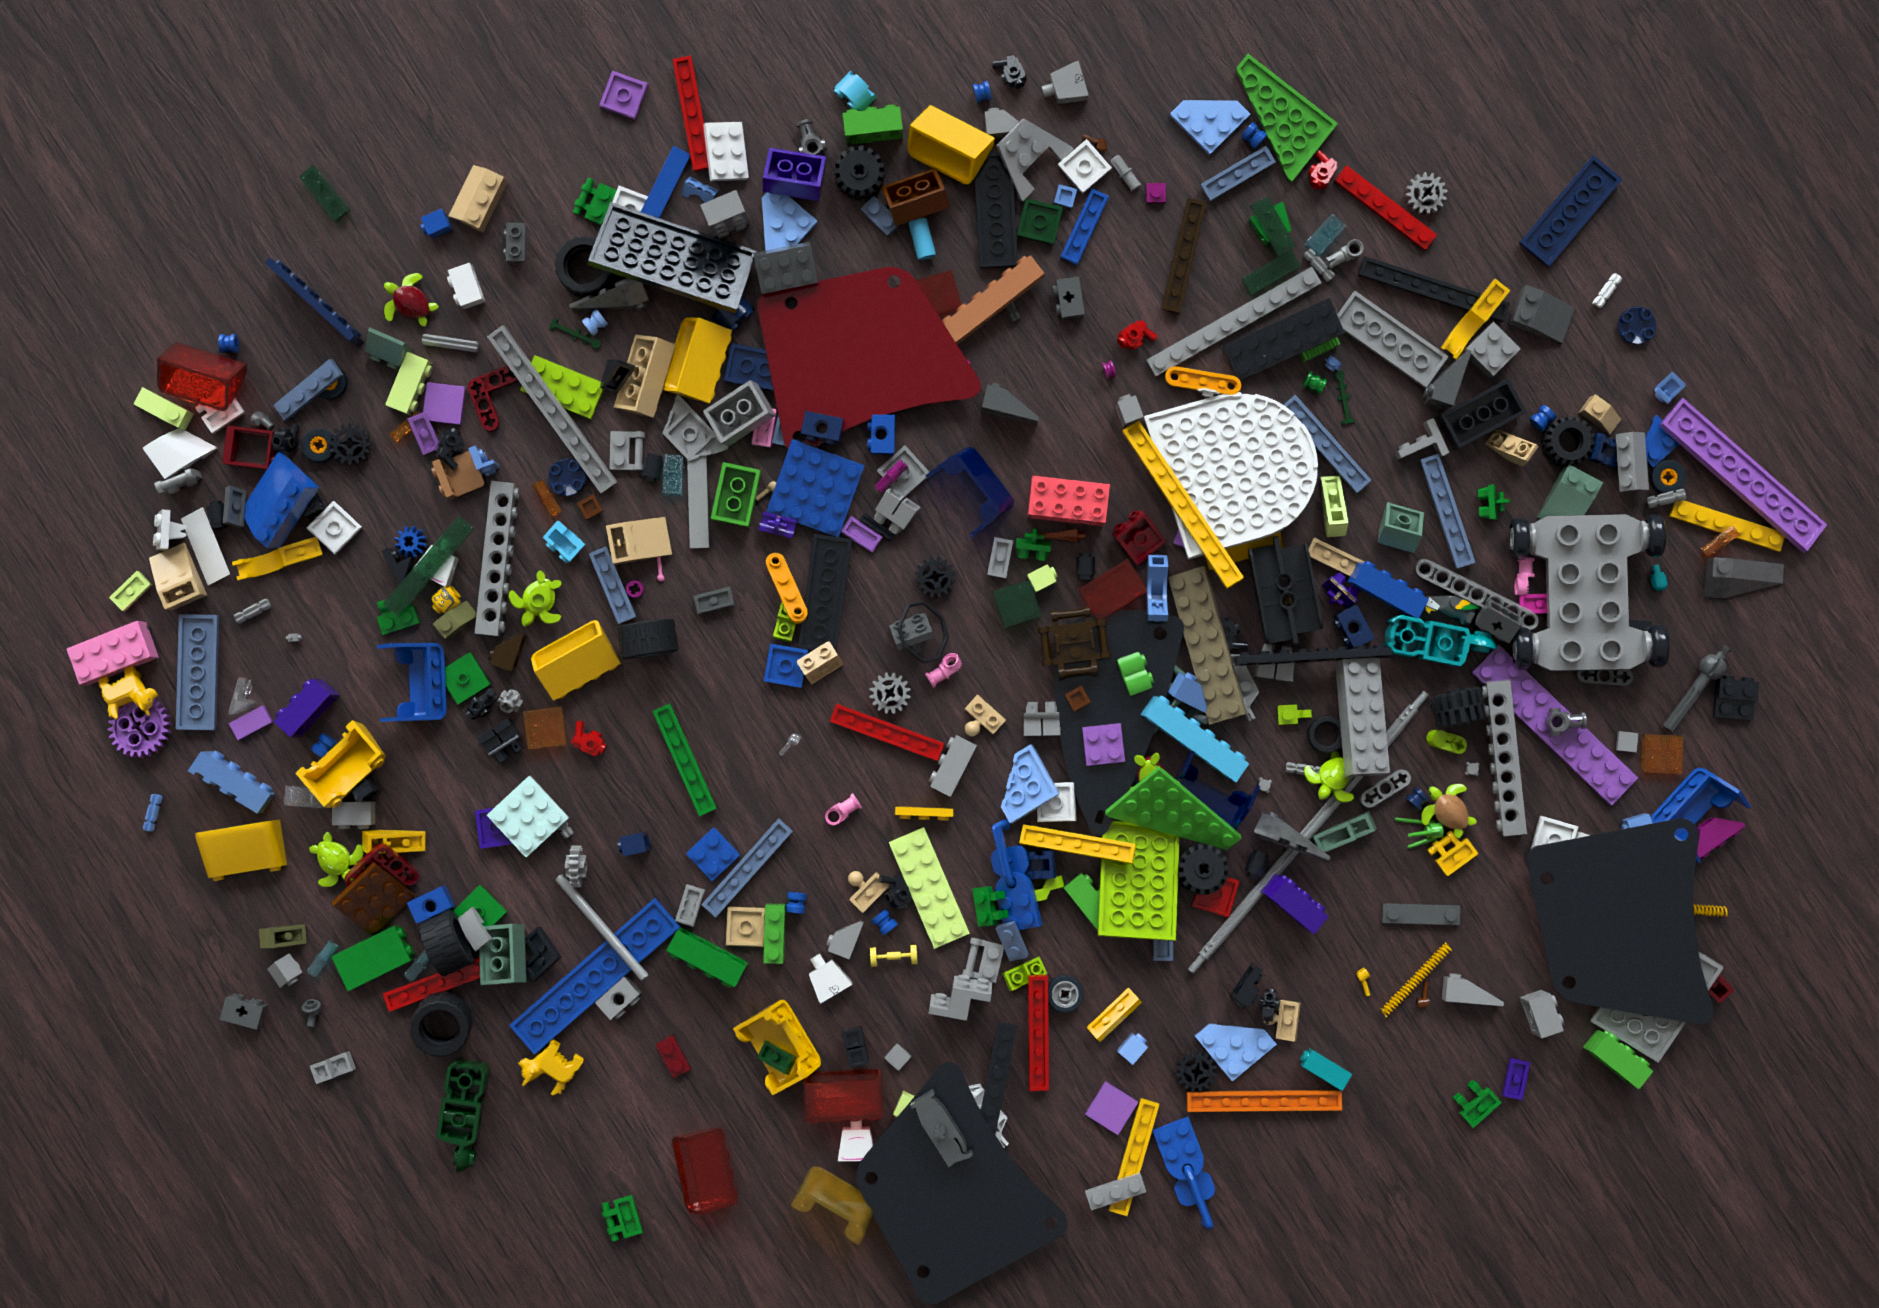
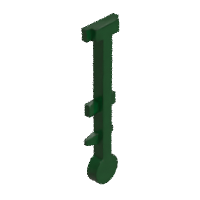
[549,318,601,349]
[1335,370,1355,425]

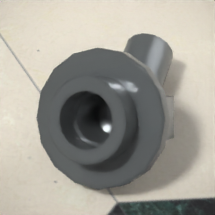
[250,411,275,431]
[1186,708,1208,725]
[301,999,321,1027]

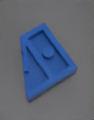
[1645,415,1679,468]

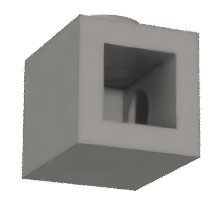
[267,953,302,988]

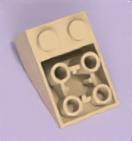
[606,517,672,565]
[149,543,207,611]

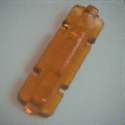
[390,411,420,442]

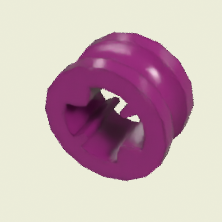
[1102,360,1117,380]
[626,580,644,598]

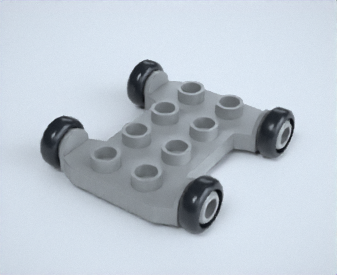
[1509,514,1670,671]

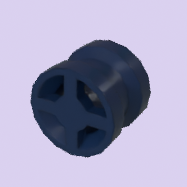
[1405,787,1430,811]

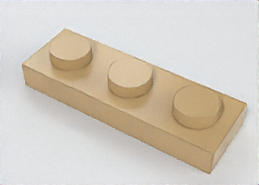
[1309,538,1364,577]

